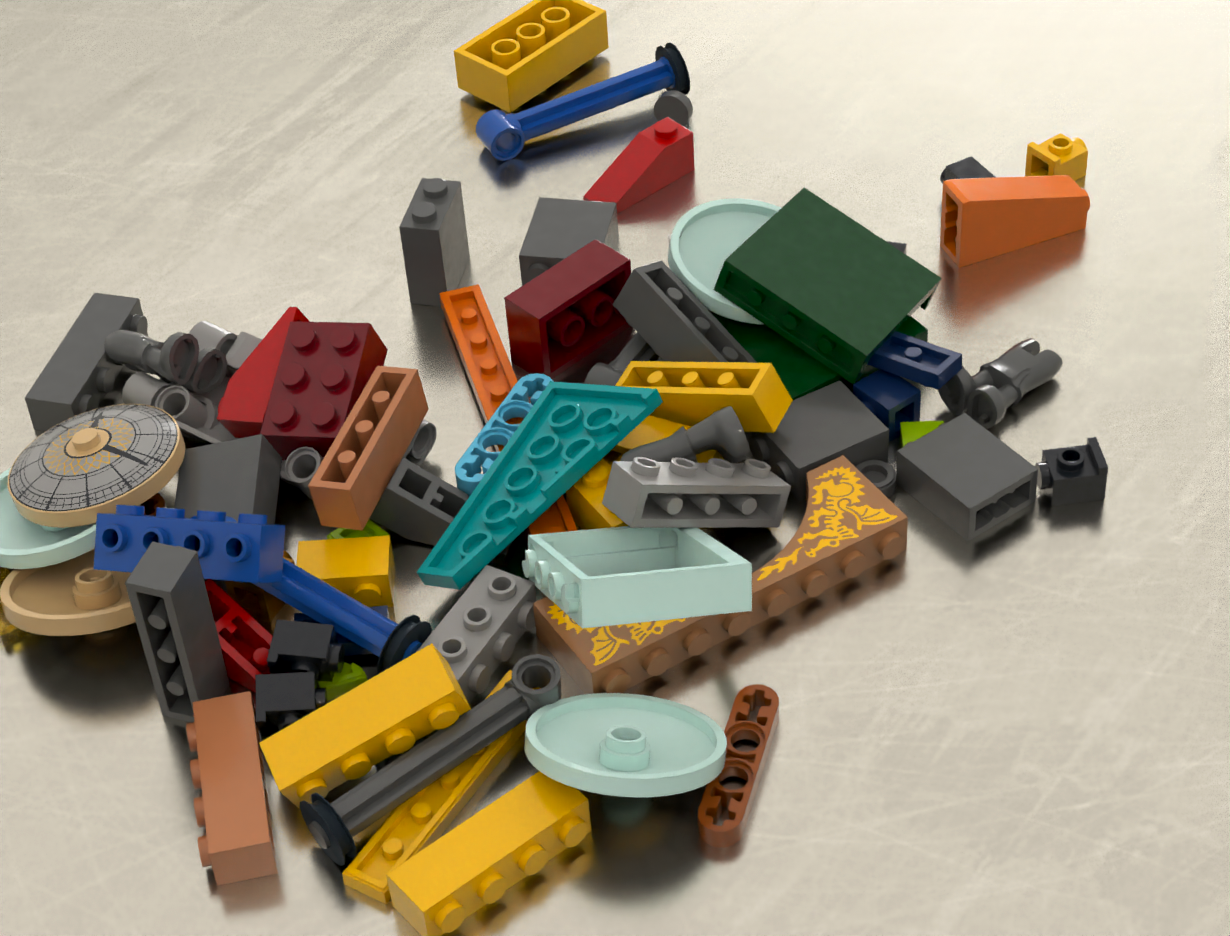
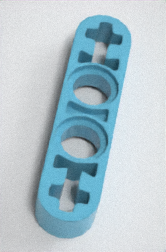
[455,373,553,495]

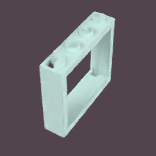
[522,526,752,629]

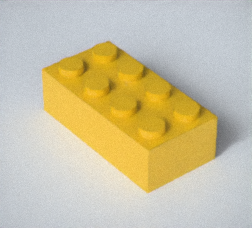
[454,0,609,113]

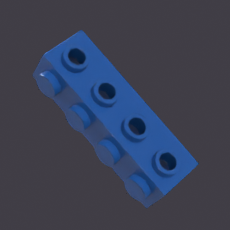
[94,505,285,583]

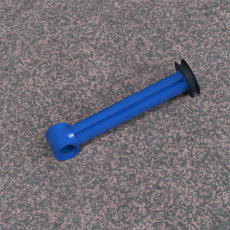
[476,42,690,161]
[191,516,432,674]

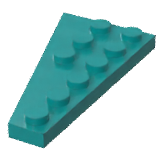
[417,381,663,590]

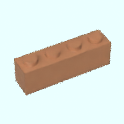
[308,366,429,530]
[186,691,278,886]

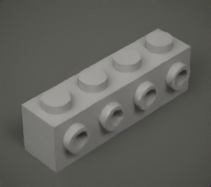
[602,457,791,528]
[417,565,537,737]

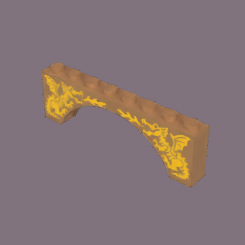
[533,455,908,694]

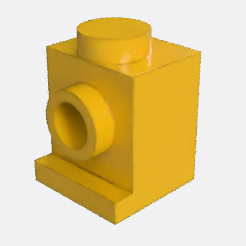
[1025,133,1088,181]

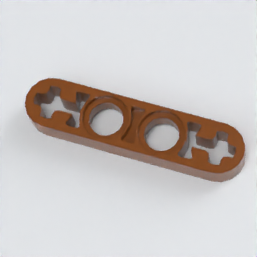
[698,684,779,848]

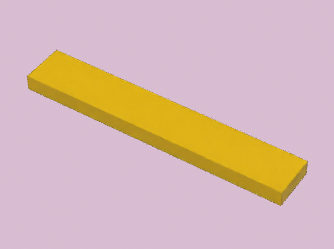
[342,670,541,904]

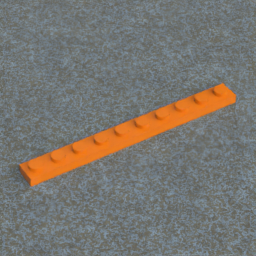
[439,284,578,535]

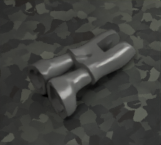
[104,330,227,394]
[938,338,1063,429]
[620,406,750,463]

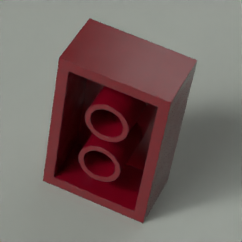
[504,239,631,379]
[260,322,388,460]

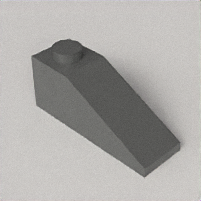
[370,458,512,560]

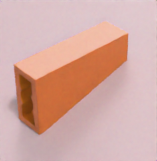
[940,175,1090,268]

